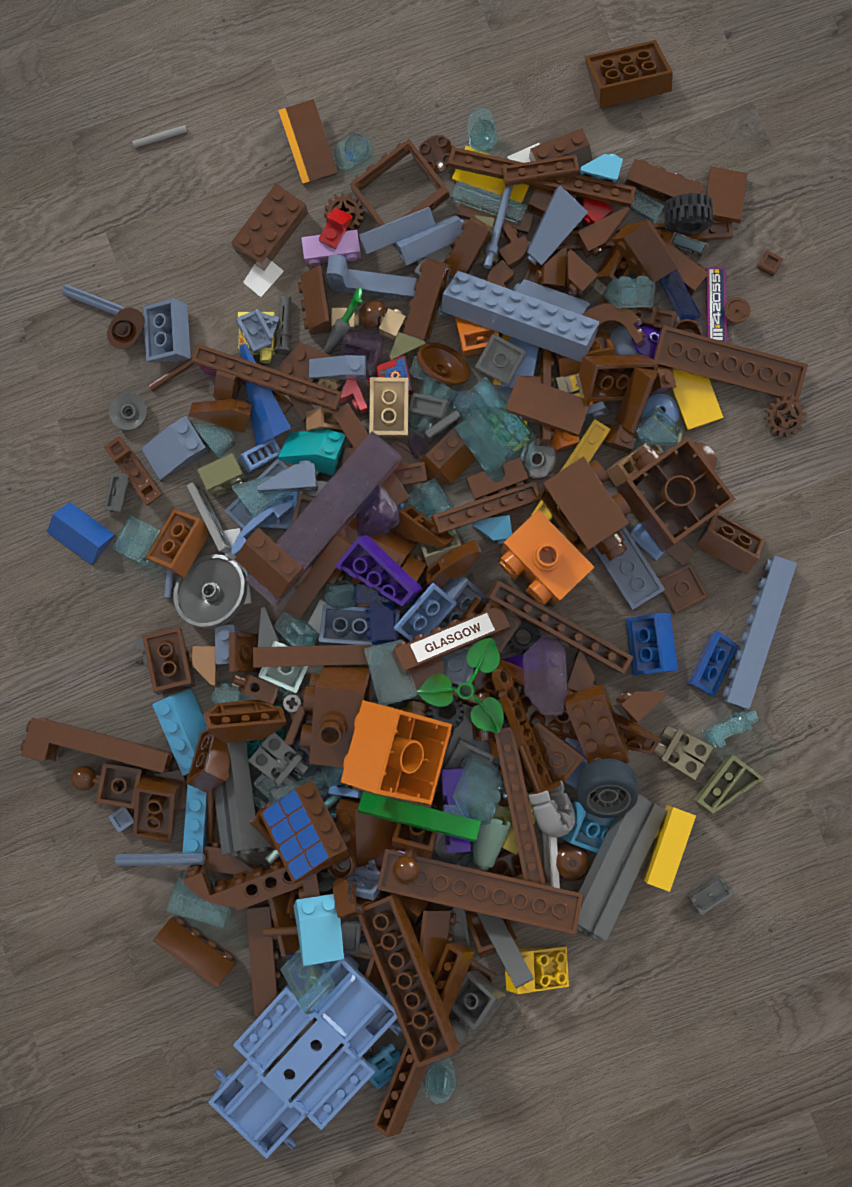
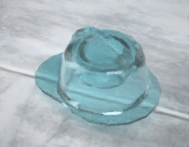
[467,107,498,152]
[425,1056,457,1103]

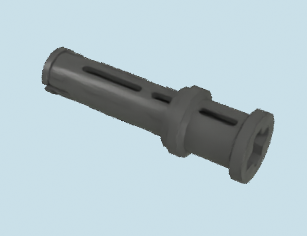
[274,296,292,355]

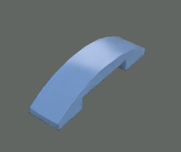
[231,502,294,556]

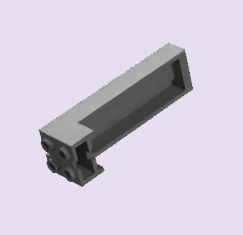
[206,727,271,857]
[577,794,667,941]

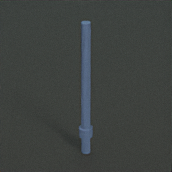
[484,185,513,269]

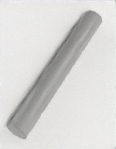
[132,125,187,148]

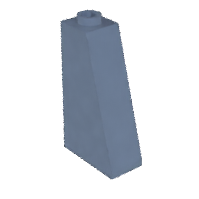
[526,186,588,266]
[395,215,464,265]
[513,279,590,315]

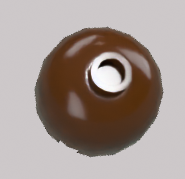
[556,841,590,881]

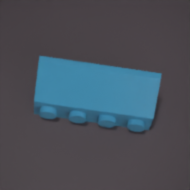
[152,689,206,776]

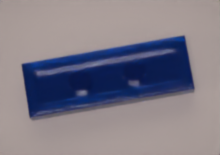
[659,269,701,321]

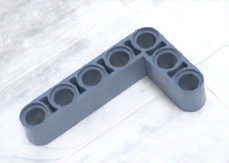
[326,254,419,301]

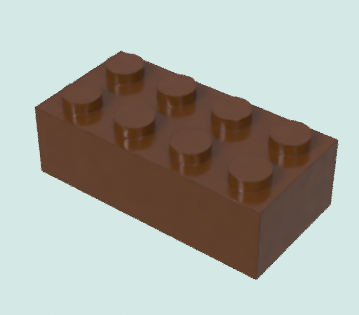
[231,184,308,271]
[565,684,629,764]

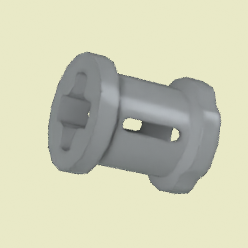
[283,695,303,712]

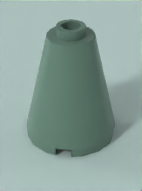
[472,814,512,871]

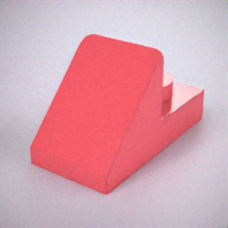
[340,380,368,415]

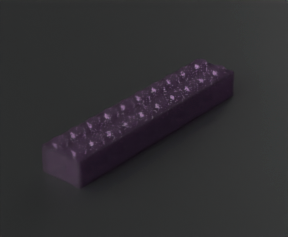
[245,431,403,607]

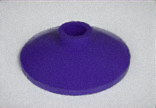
[633,326,660,359]

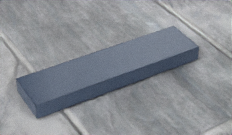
[359,207,436,254]

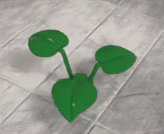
[417,638,504,733]

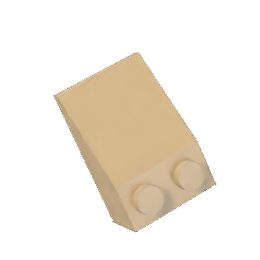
[369,377,408,439]

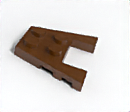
[275,342,333,422]

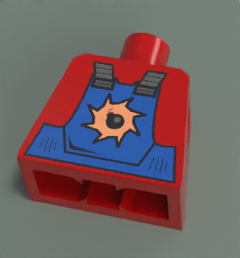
[367,356,413,395]

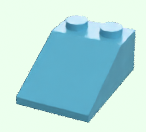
[294,894,344,967]

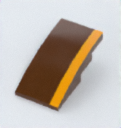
[278,99,338,184]

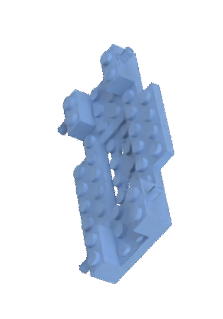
[208,954,402,1159]

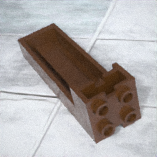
[21,718,175,773]

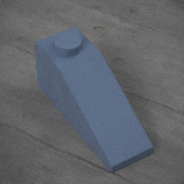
[309,355,367,380]
[257,461,317,494]

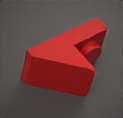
[319,208,353,250]

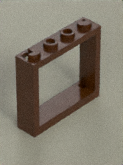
[349,139,450,227]

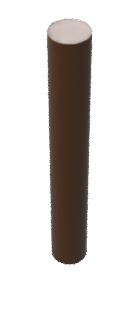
[148,357,194,391]
[206,788,214,843]

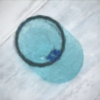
[334,133,372,170]

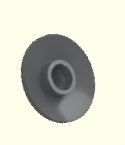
[109,393,147,430]

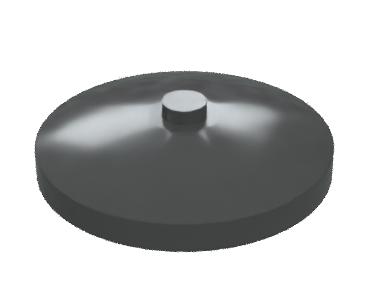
[174,554,248,629]

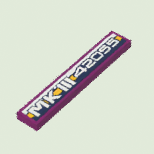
[706,267,727,342]

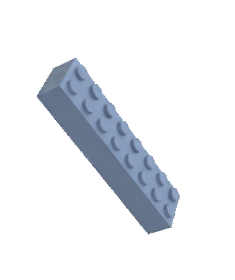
[441,271,600,362]

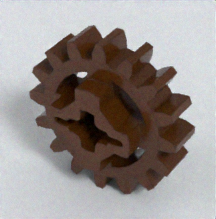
[324,193,365,231]
[764,395,807,437]

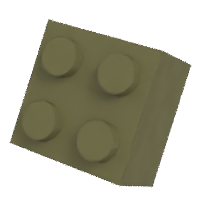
[197,453,247,497]

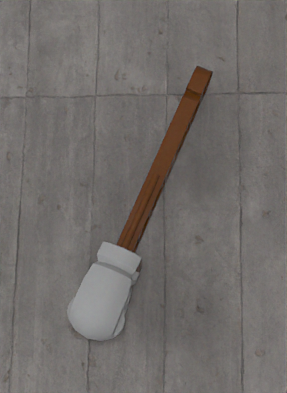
[492,667,575,838]

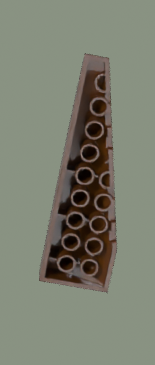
[462,659,661,755]

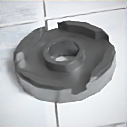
[520,440,558,479]

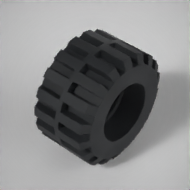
[664,193,713,235]

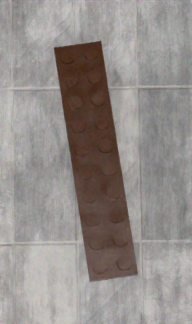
[377,849,583,935]

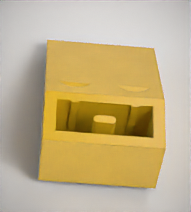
[505,946,569,994]

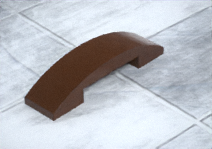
[104,436,162,506]

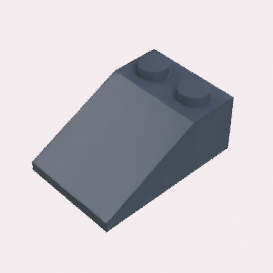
[141,416,209,481]

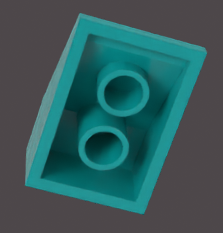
[278,429,346,476]

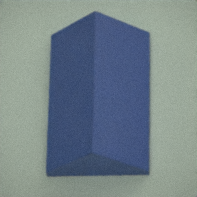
[47,502,116,565]
[687,631,739,697]

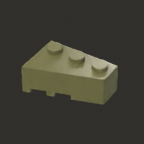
[693,754,764,814]

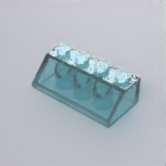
[452,377,535,463]

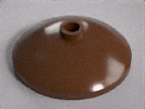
[417,342,470,386]

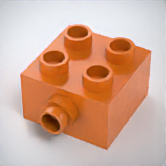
[499,509,594,607]
[341,700,452,805]

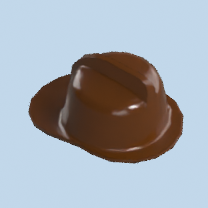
[107,307,145,349]

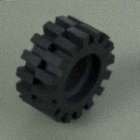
[507,619,541,654]
[429,696,464,730]

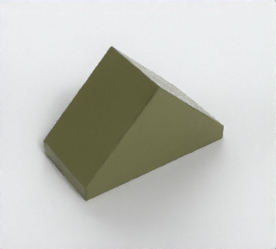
[390,332,425,361]

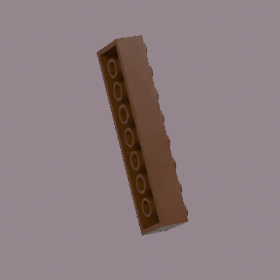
[358,893,460,1068]

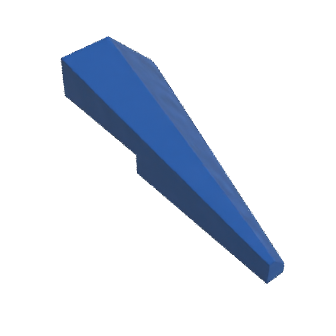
[240,343,291,446]

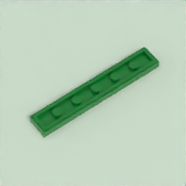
[358,792,481,842]

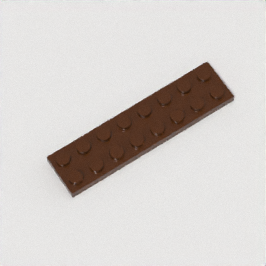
[653,325,808,401]

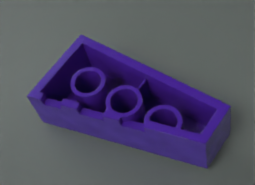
[335,535,423,606]
[441,768,473,853]

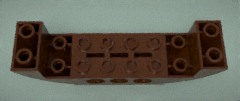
[182,816,336,911]

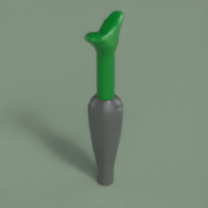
[323,287,363,355]

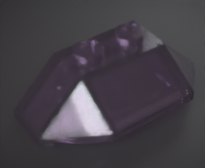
[523,638,567,716]

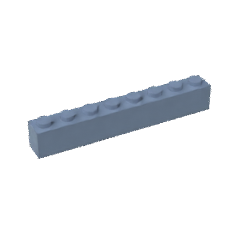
[722,556,797,710]

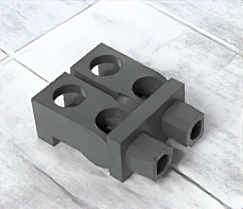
[248,732,309,790]

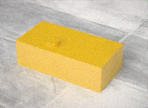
[641,805,696,892]

